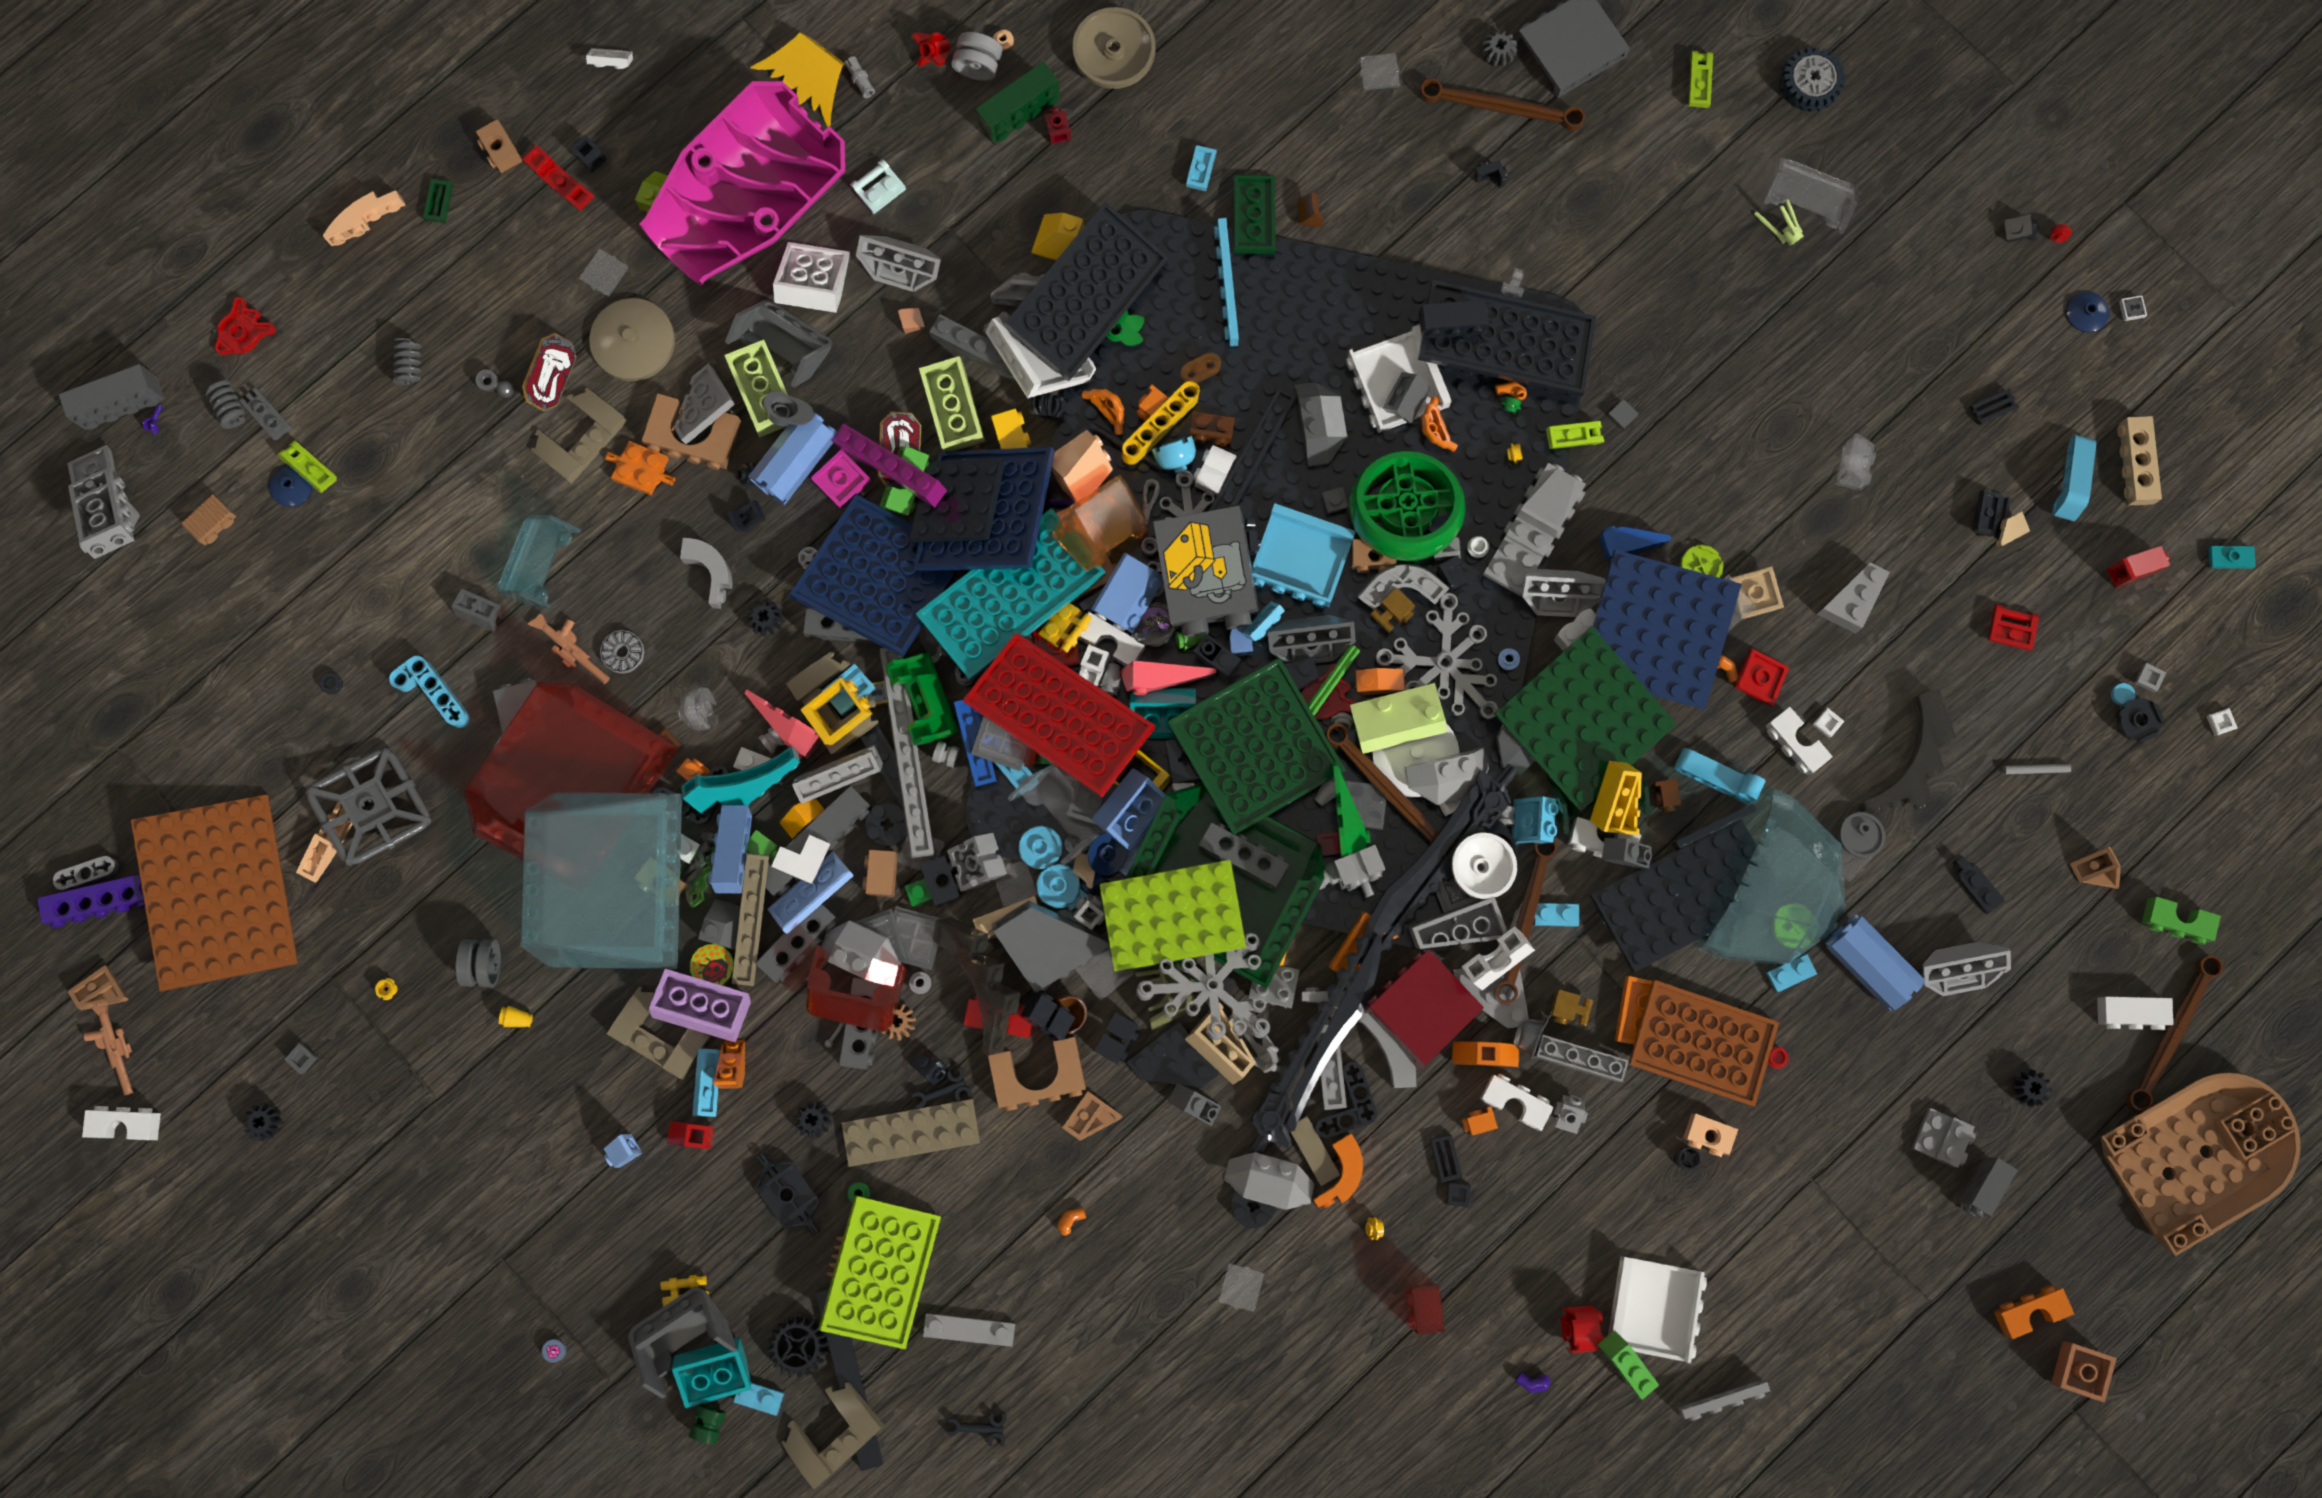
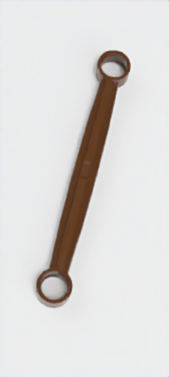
[1420,79,1585,131]
[1325,723,1454,857]
[1494,840,1557,1005]
[2126,955,2223,1112]

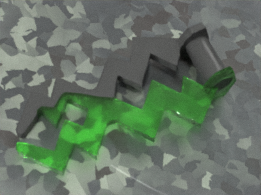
[685,832,716,908]

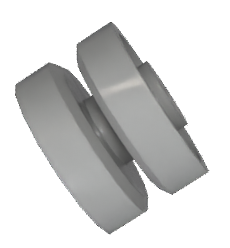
[951,32,1003,81]

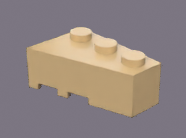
[1185,1002,1256,1084]

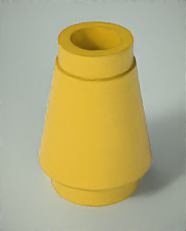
[498,1006,533,1027]

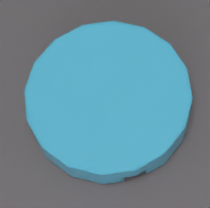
[1019,826,1062,870]
[1036,864,1080,908]

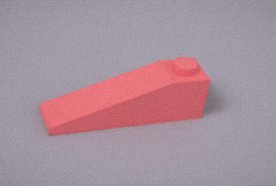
[1120,661,1216,695]
[745,690,821,759]

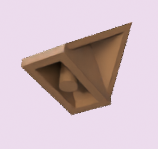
[2070,847,2121,889]

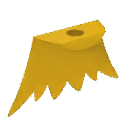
[750,33,844,127]

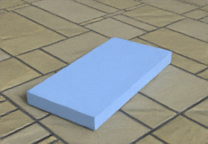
[767,852,854,934]

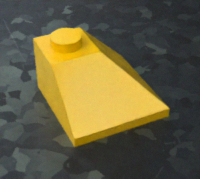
[1031,213,1084,261]

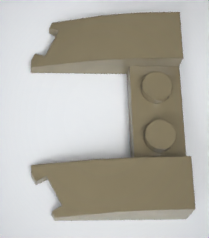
[531,388,627,484]
[786,652,878,755]
[607,987,712,1080]
[782,1382,885,1489]

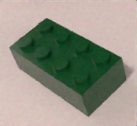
[976,61,1060,144]

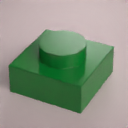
[905,879,933,907]

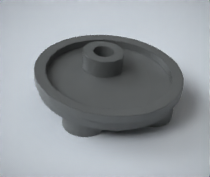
[1840,812,1886,858]

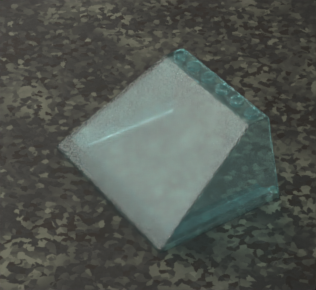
[521,792,682,969]

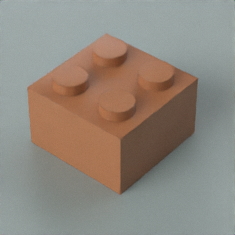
[2051,1341,2117,1402]

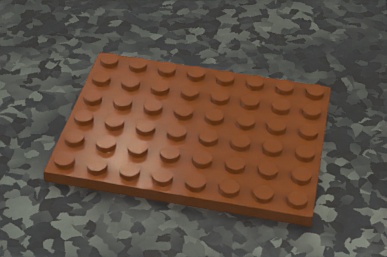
[131,794,299,992]

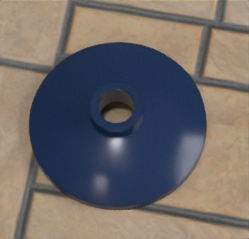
[2066,292,2109,333]
[269,466,312,507]
[1088,832,1127,876]

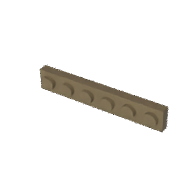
[732,853,769,986]

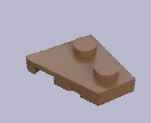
[67,965,129,1010]
[1062,1092,1123,1141]

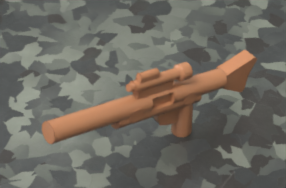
[528,613,610,684]
[84,1005,133,1096]

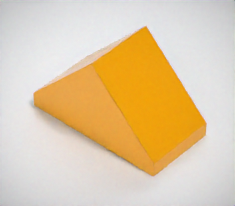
[779,798,825,840]

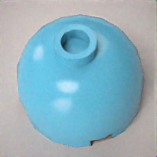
[1152,436,1196,473]

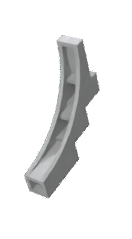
[1301,978,1416,1088]

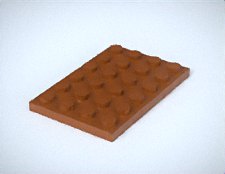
[1628,980,1779,1107]

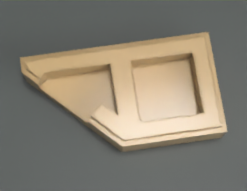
[1996,512,2030,547]
[1073,853,1095,888]

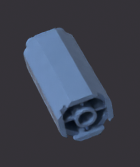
[748,413,837,505]
[1825,913,1926,1012]

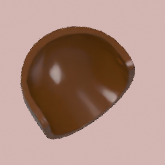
[1052,995,1087,1034]

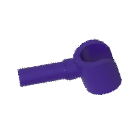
[143,404,163,434]
[1050,498,1076,508]

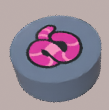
[542,1339,566,1363]

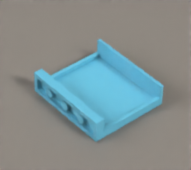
[1252,503,1356,608]

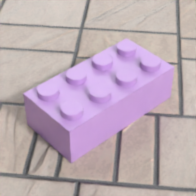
[649,969,751,1042]

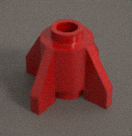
[912,32,950,67]

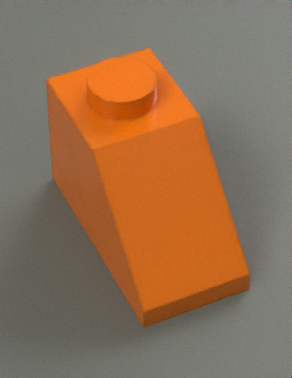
[1356,668,1405,696]

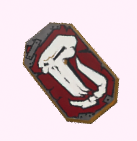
[522,333,577,412]
[878,412,921,489]

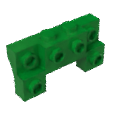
[885,653,958,746]

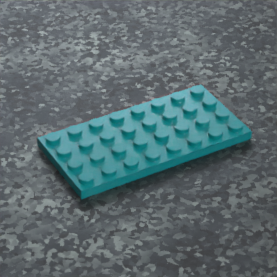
[916,508,1106,681]

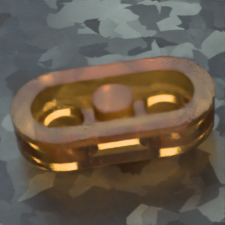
[1181,353,1221,384]

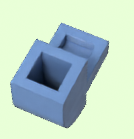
[1230,625,1272,657]

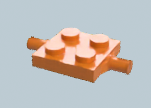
[605,441,675,496]

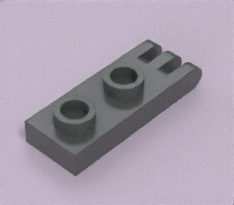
[239,386,292,441]

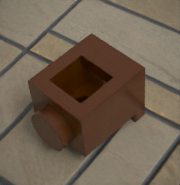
[1651,779,1681,813]

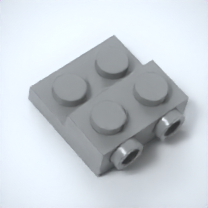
[1911,1108,1976,1168]

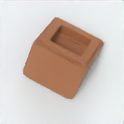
[898,308,925,334]

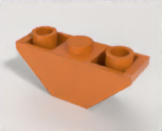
[713,1040,745,1089]
[1452,1042,1519,1067]

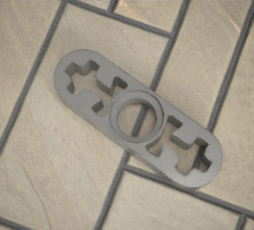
[53,856,119,891]

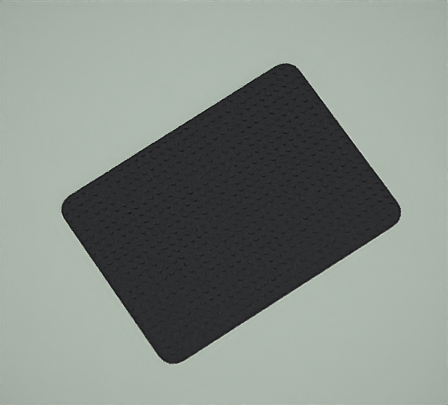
[966,210,1585,951]

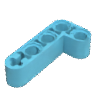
[2052,435,2096,521]
[389,656,470,728]
[1674,748,1765,804]

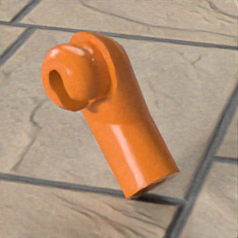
[1495,381,1527,400]
[1717,655,1738,683]
[1057,1207,1086,1236]

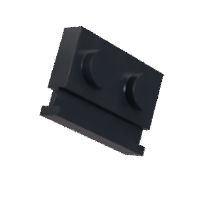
[1973,489,2011,540]

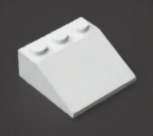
[773,242,850,313]

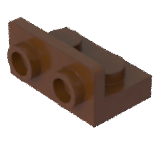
[1189,412,1235,446]

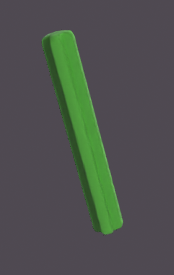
[1308,645,1360,715]

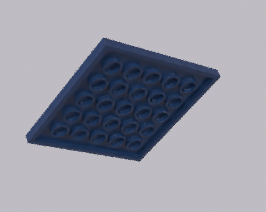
[914,447,1055,571]
[790,494,958,657]
[1592,550,1742,710]

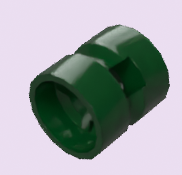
[688,1404,726,1445]

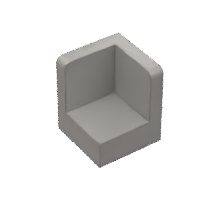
[1434,537,1461,561]

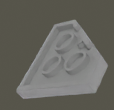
[674,364,734,444]
[1452,969,1529,1029]

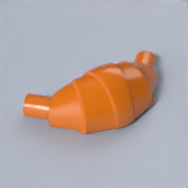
[1082,389,1124,435]
[1421,396,1458,452]

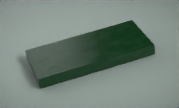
[1233,175,1276,254]

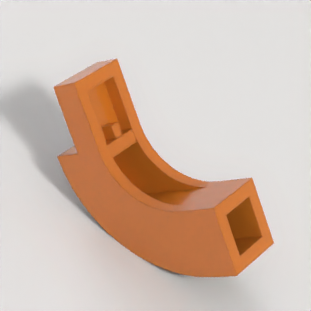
[1313,1133,1363,1209]

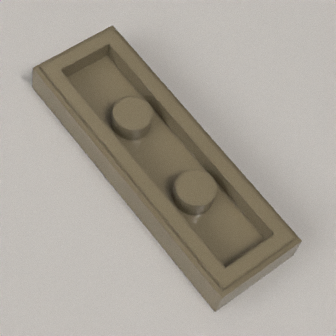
[1291,1117,1340,1186]

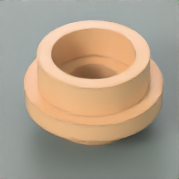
[993,30,1014,51]

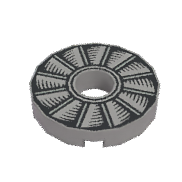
[600,630,645,674]

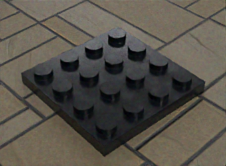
[910,459,1005,542]

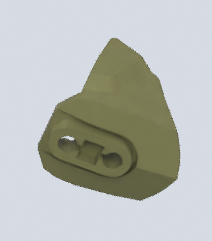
[1133,963,1195,1030]

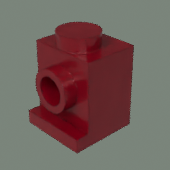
[1045,108,1071,144]

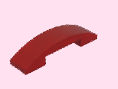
[522,145,594,211]

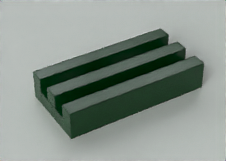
[423,179,454,224]

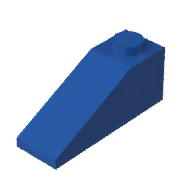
[1599,526,1671,562]

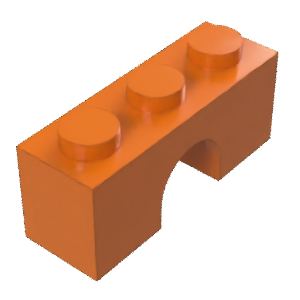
[1994,1285,2074,1339]

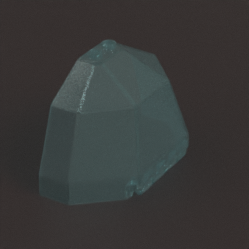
[1697,789,1847,965]

